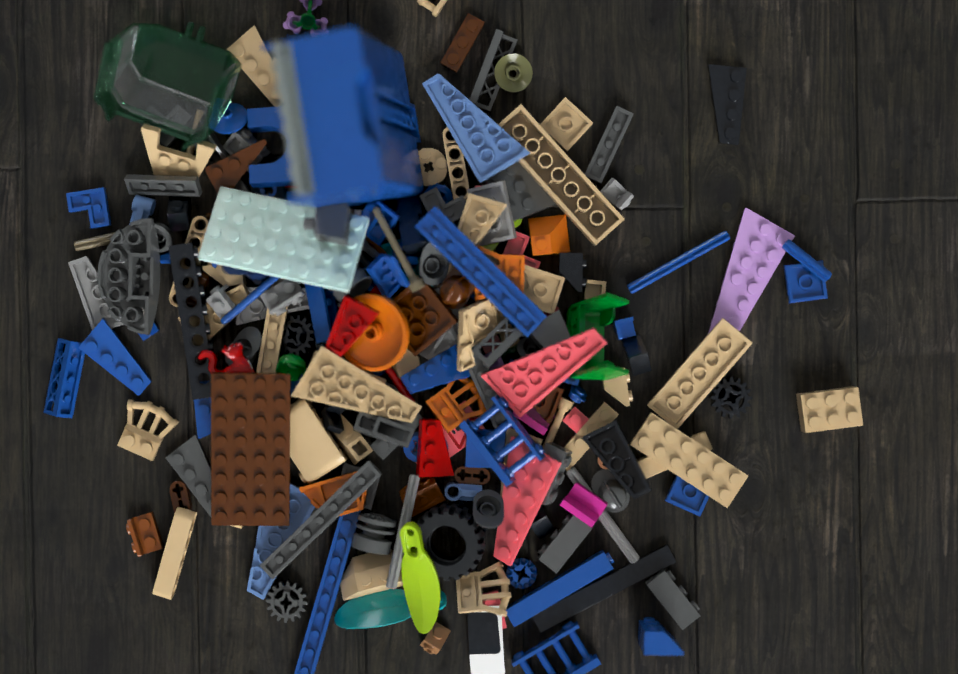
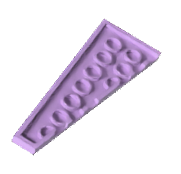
[708,208,795,334]

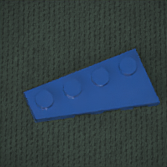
[78,318,152,396]
[400,344,471,394]

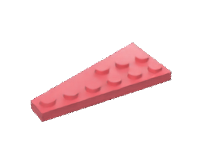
[481,328,607,418]
[493,436,561,566]

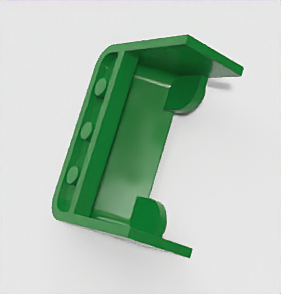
[566,293,629,380]

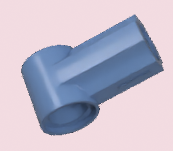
[129,194,156,225]
[444,482,482,501]

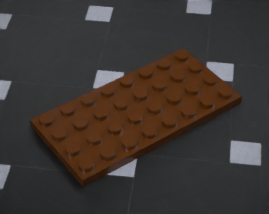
[211,372,291,526]

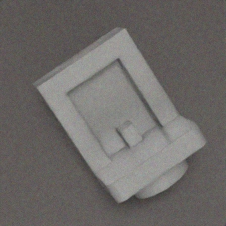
[600,178,634,210]
[206,284,236,318]

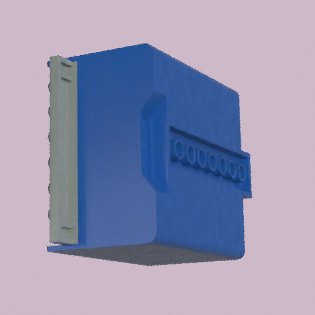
[262,27,424,208]

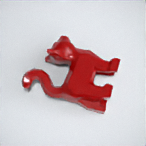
[198,342,256,374]

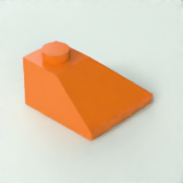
[528,214,570,257]

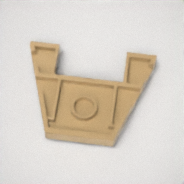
[141,124,217,178]
[457,298,520,372]

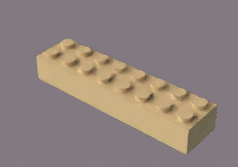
[498,104,625,246]

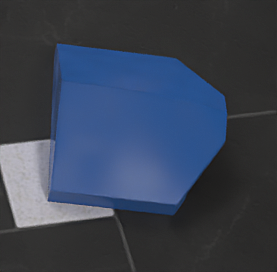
[361,200,400,246]

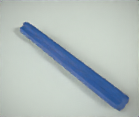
[627,231,730,294]

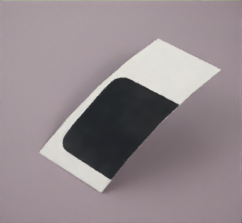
[468,606,505,674]

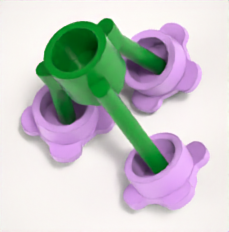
[283,0,328,35]

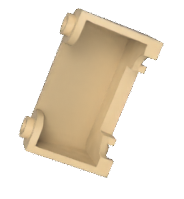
[290,398,349,484]

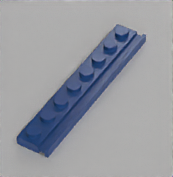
[415,206,547,337]

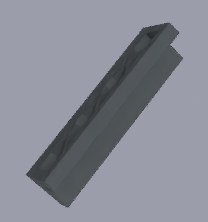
[469,29,518,112]
[472,317,523,370]

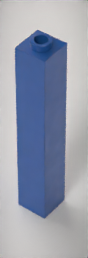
[506,549,614,627]

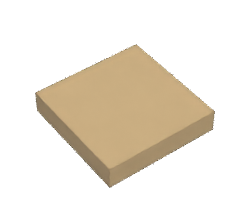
[540,97,593,152]

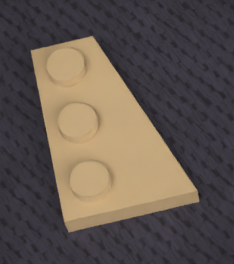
[458,193,507,247]

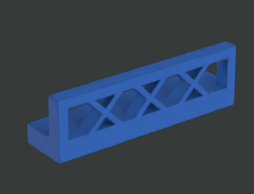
[44,338,85,418]

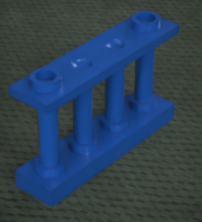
[459,395,546,487]
[511,621,601,674]

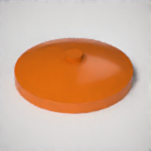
[344,293,409,372]

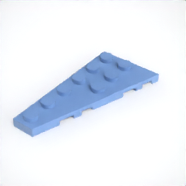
[422,73,530,183]
[247,482,315,600]

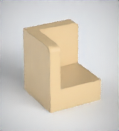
[584,279,606,299]

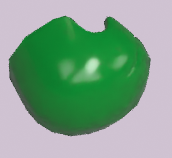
[275,354,306,381]

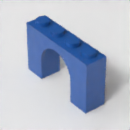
[247,106,294,188]

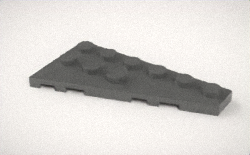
[484,161,556,221]

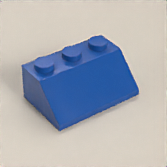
[638,617,684,656]

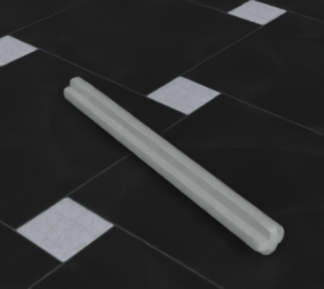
[566,467,640,564]
[386,474,420,589]

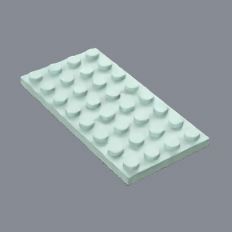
[198,186,370,293]

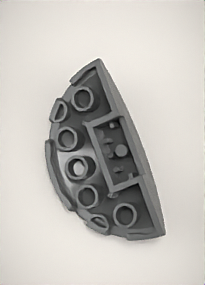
[97,218,160,335]

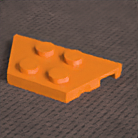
[299,471,368,516]

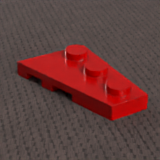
[325,295,381,356]
[416,419,454,478]

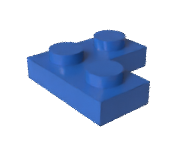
[66,187,111,229]

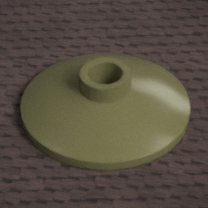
[494,54,533,92]

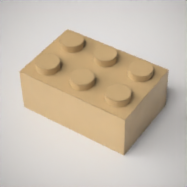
[796,386,863,433]

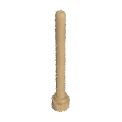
[542,397,574,448]

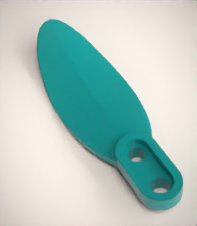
[334,589,447,629]

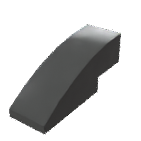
[353,412,415,448]

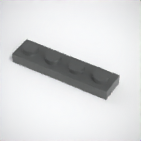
[585,106,634,184]
[124,174,202,197]

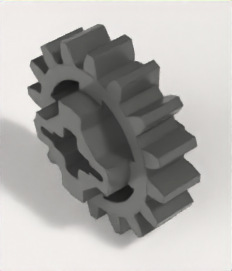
[266,580,308,623]

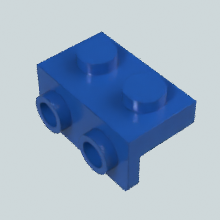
[366,254,410,298]

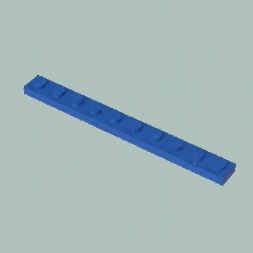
[294,510,362,674]

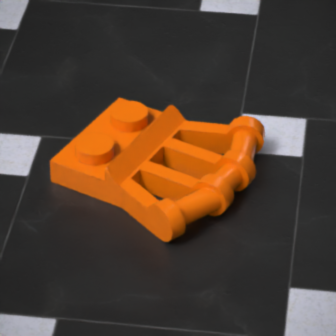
[473,245,525,302]
[425,378,486,433]

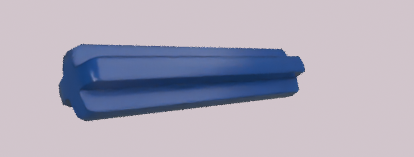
[782,239,832,282]

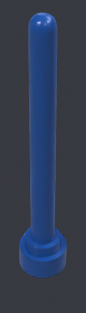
[221,276,280,325]

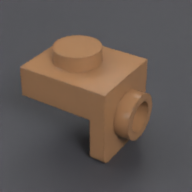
[420,622,451,654]

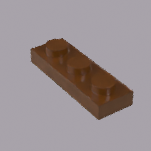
[440,13,485,73]

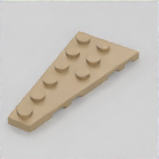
[291,346,422,423]

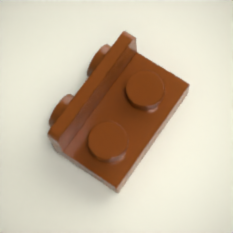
[399,477,445,517]
[126,511,164,557]

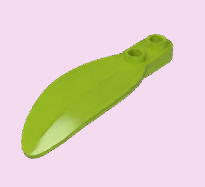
[400,522,441,634]

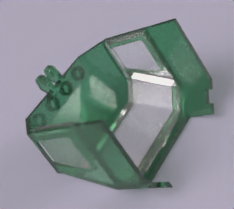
[94,21,242,150]

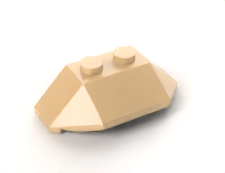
[340,549,403,601]

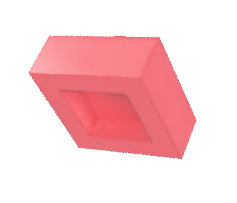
[562,406,589,433]

